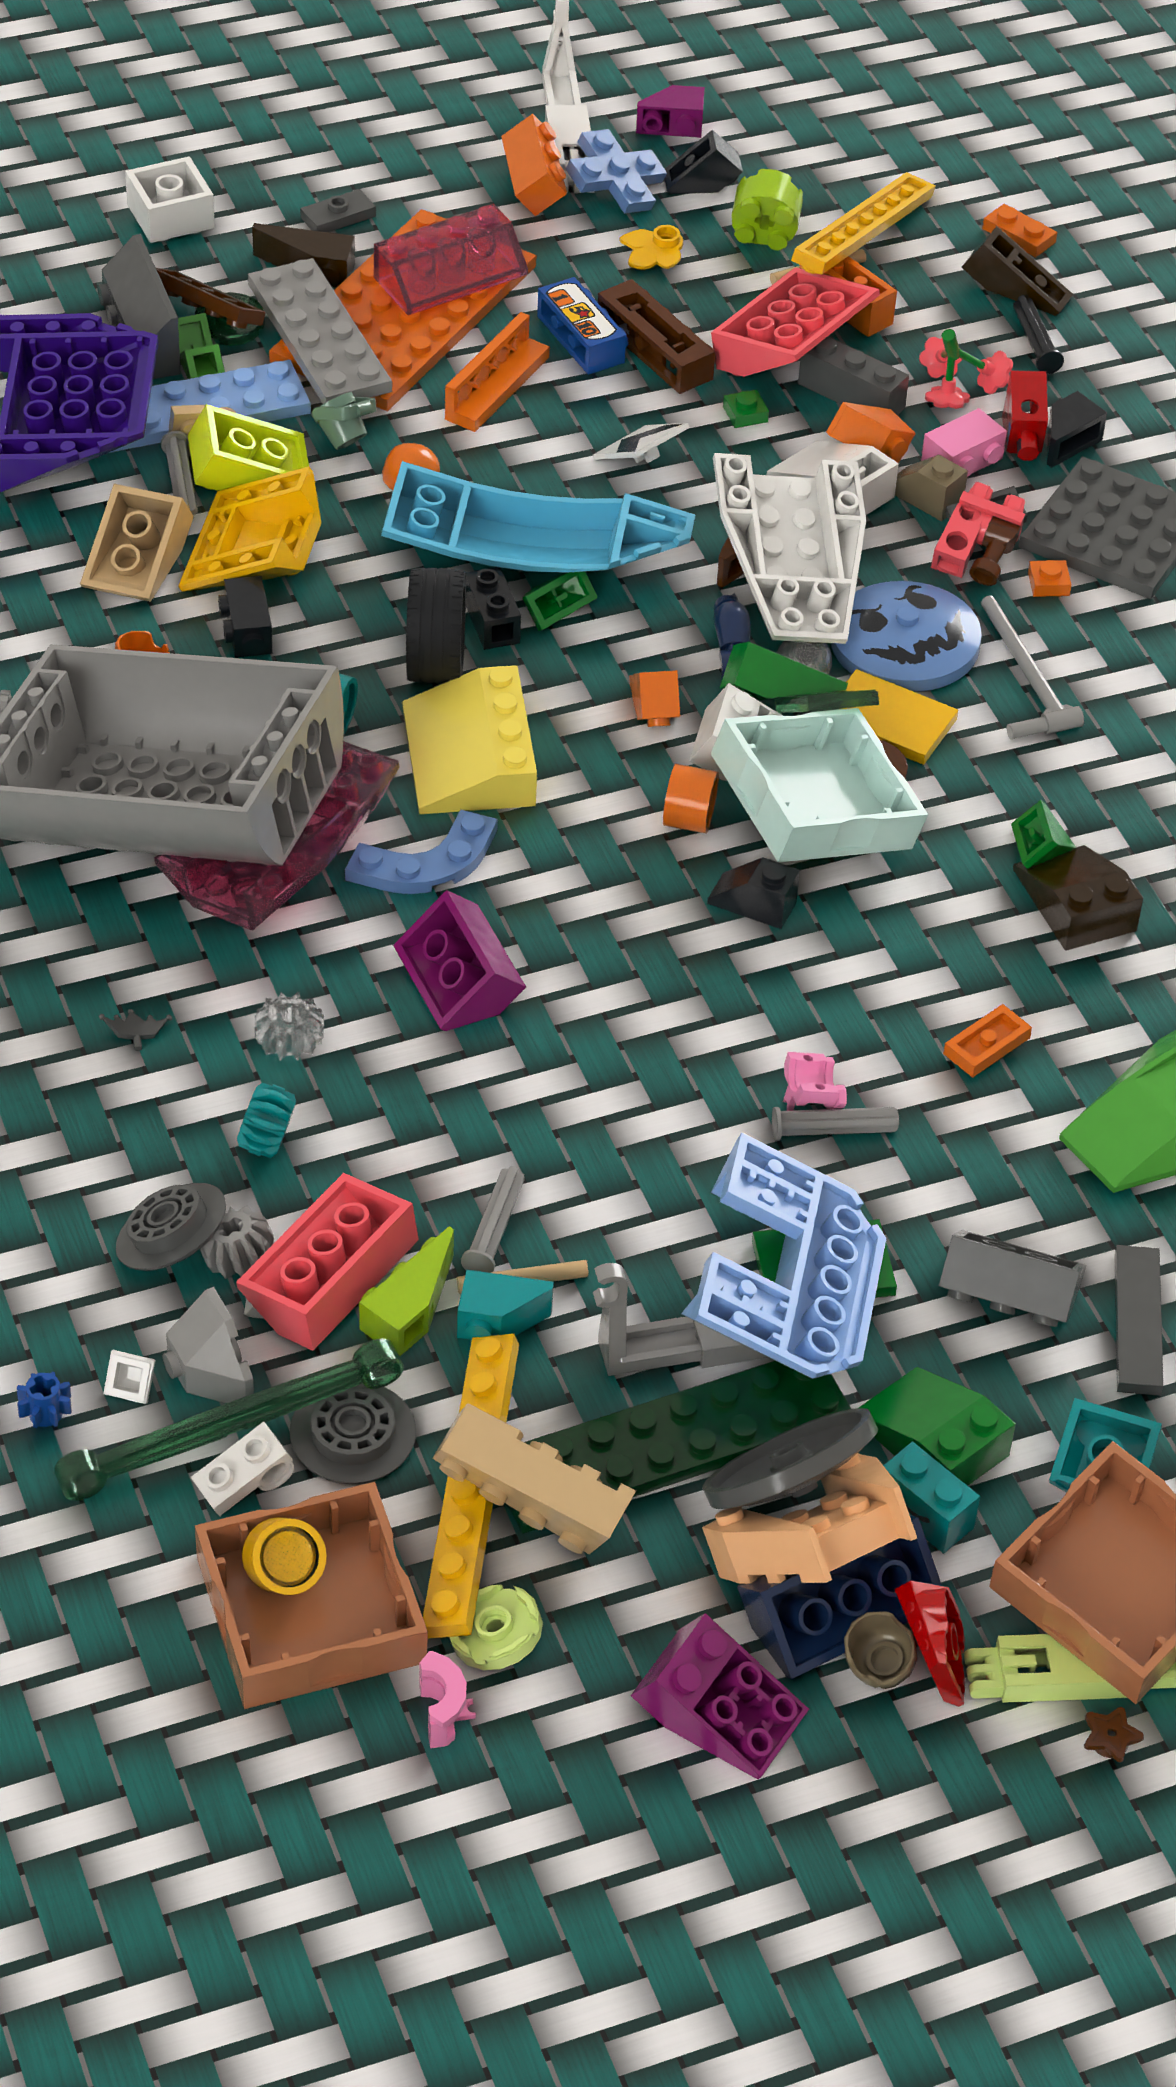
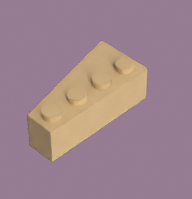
[432,1403,636,1555]

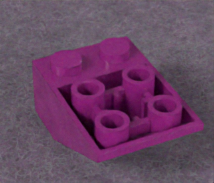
[630,1613,809,1779]

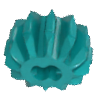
[237,1083,296,1158]

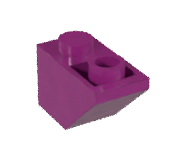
[636,85,705,138]

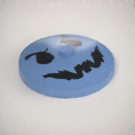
[831,581,982,692]

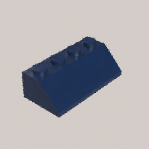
[737,1515,942,1679]

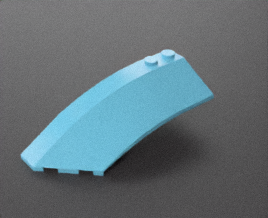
[381,461,695,573]

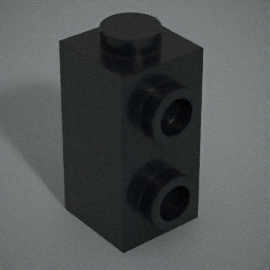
[465,567,521,650]
[218,576,273,658]

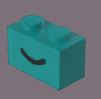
[883,1441,980,1554]

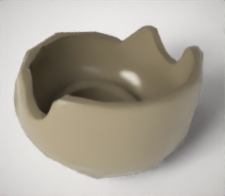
[844,1611,918,1689]

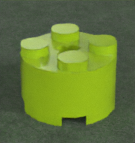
[731,169,803,251]

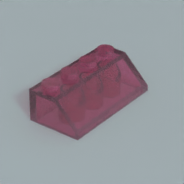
[374,204,528,315]

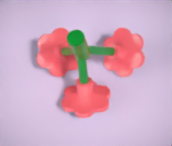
[919,329,1013,409]

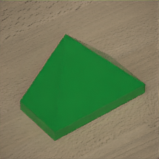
[522,571,598,631]
[1011,800,1077,869]

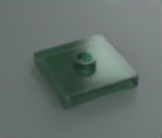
[775,689,879,713]

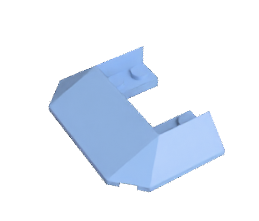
[681,1133,886,1379]

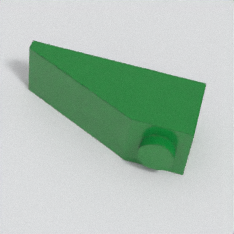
[720,642,848,701]

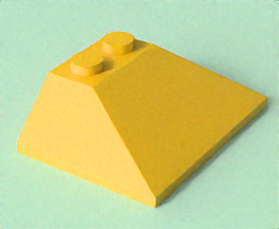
[178,466,322,592]

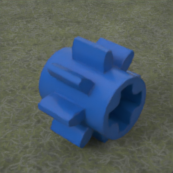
[17,1372,72,1428]

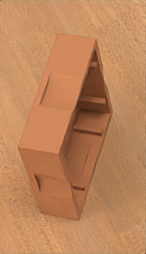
[989,1441,1176,1704]
[195,1482,428,1709]

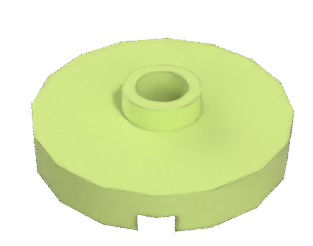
[450,1585,543,1670]

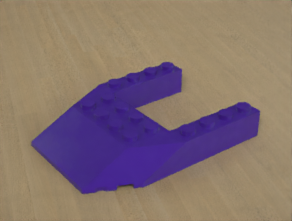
[0,313,159,492]

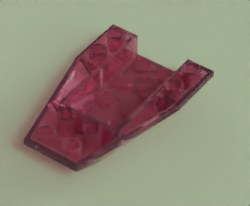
[154,741,400,931]

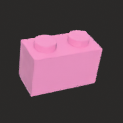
[921,408,1007,477]

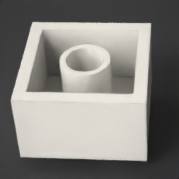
[125,156,215,243]

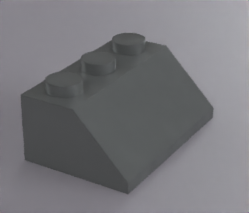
[939,1230,1087,1327]

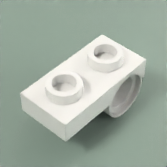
[191,1422,294,1516]

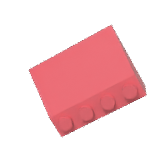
[711,267,880,377]

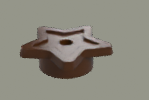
[1084,1707,1144,1762]

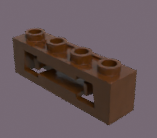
[598,279,716,394]

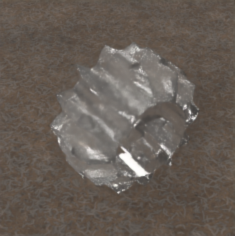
[254,992,324,1061]

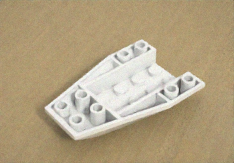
[713,453,866,644]

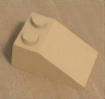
[80,484,194,602]

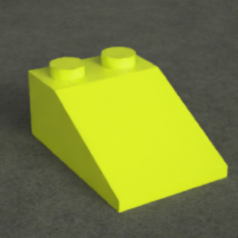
[188,404,309,491]

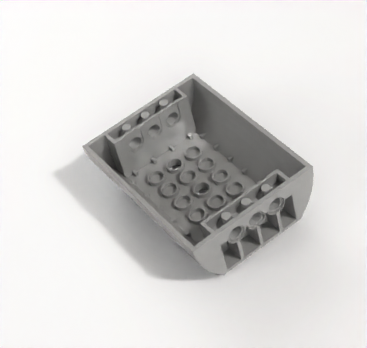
[0,644,344,866]

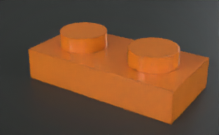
[982,204,1057,258]
[943,1004,1032,1078]

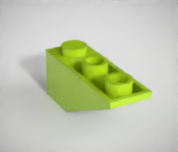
[359,1226,454,1358]

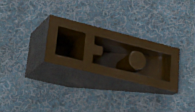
[252,223,355,287]
[962,226,1073,316]

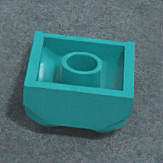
[1049,1398,1162,1492]

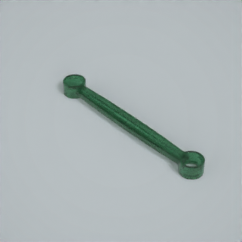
[54,1338,404,1501]

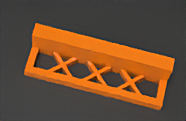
[445,312,550,432]

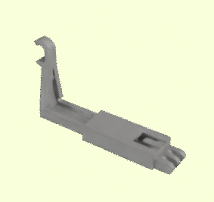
[593,1263,768,1376]

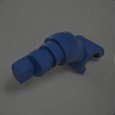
[713,593,751,678]

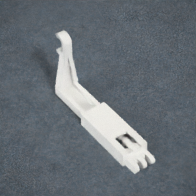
[542,0,594,193]

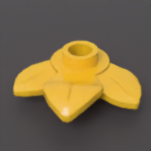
[619,225,683,270]

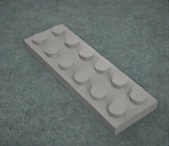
[248,258,392,404]

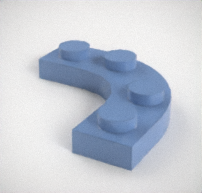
[345,809,498,894]

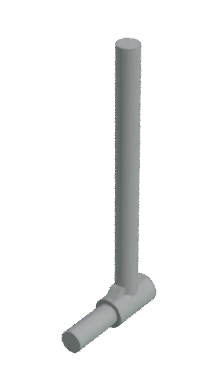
[981,596,1084,739]

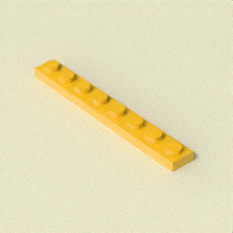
[791,172,936,275]
[423,1334,519,1639]

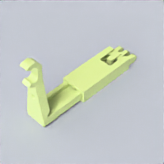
[964,1634,1176,1703]

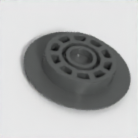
[116,1183,226,1271]
[290,1380,416,1484]

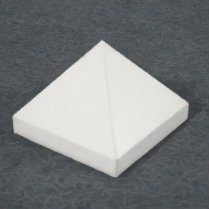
[103,1350,156,1404]

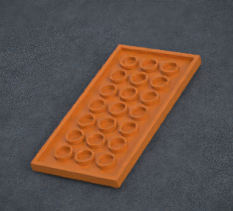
[269,209,537,412]

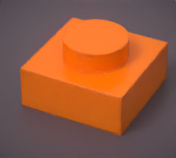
[1028,560,1072,597]

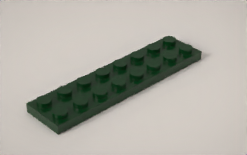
[508,1361,851,1534]

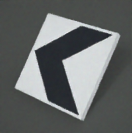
[593,423,690,463]

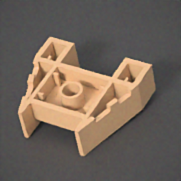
[702,1453,917,1584]

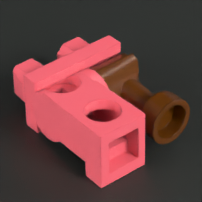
[931,482,1025,586]

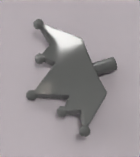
[99,1009,172,1051]

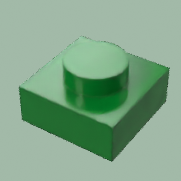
[723,389,769,428]

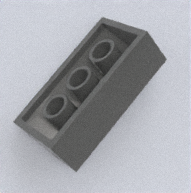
[97,234,181,379]

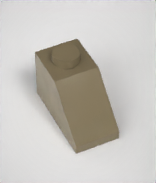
[895,455,968,521]

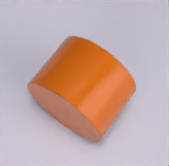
[663,764,719,834]

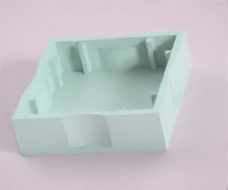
[711,708,928,863]

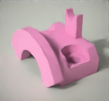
[783,1052,847,1111]
[419,1651,476,1748]

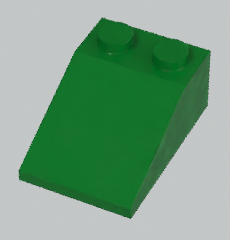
[859,1367,1016,1486]

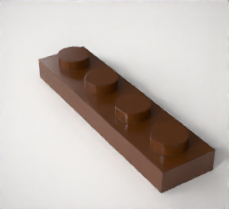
[156,268,266,329]

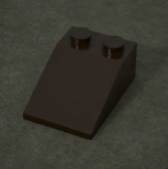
[1013,845,1143,951]

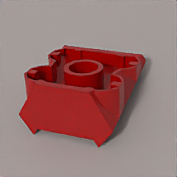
[894,1581,965,1707]

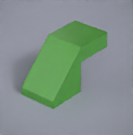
[178,313,225,379]

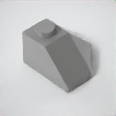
[163,1287,254,1409]

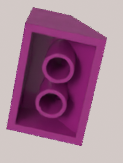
[393,890,526,1031]

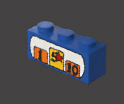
[537,277,628,375]

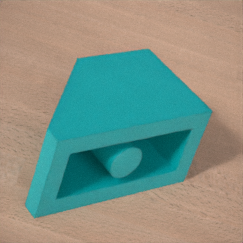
[457,1270,554,1341]

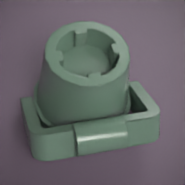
[311,392,376,450]

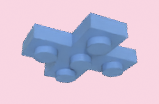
[566,129,667,214]

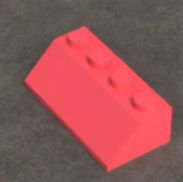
[236,1173,419,1351]

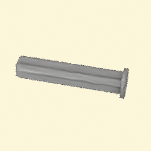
[161,431,198,519]
[772,1107,899,1141]
[461,1166,525,1273]

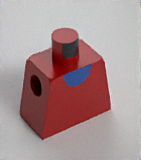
[1002,370,1048,461]

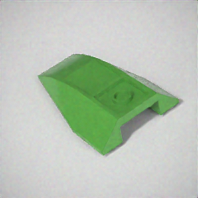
[1059,1030,1176,1193]

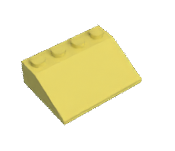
[402,665,537,815]

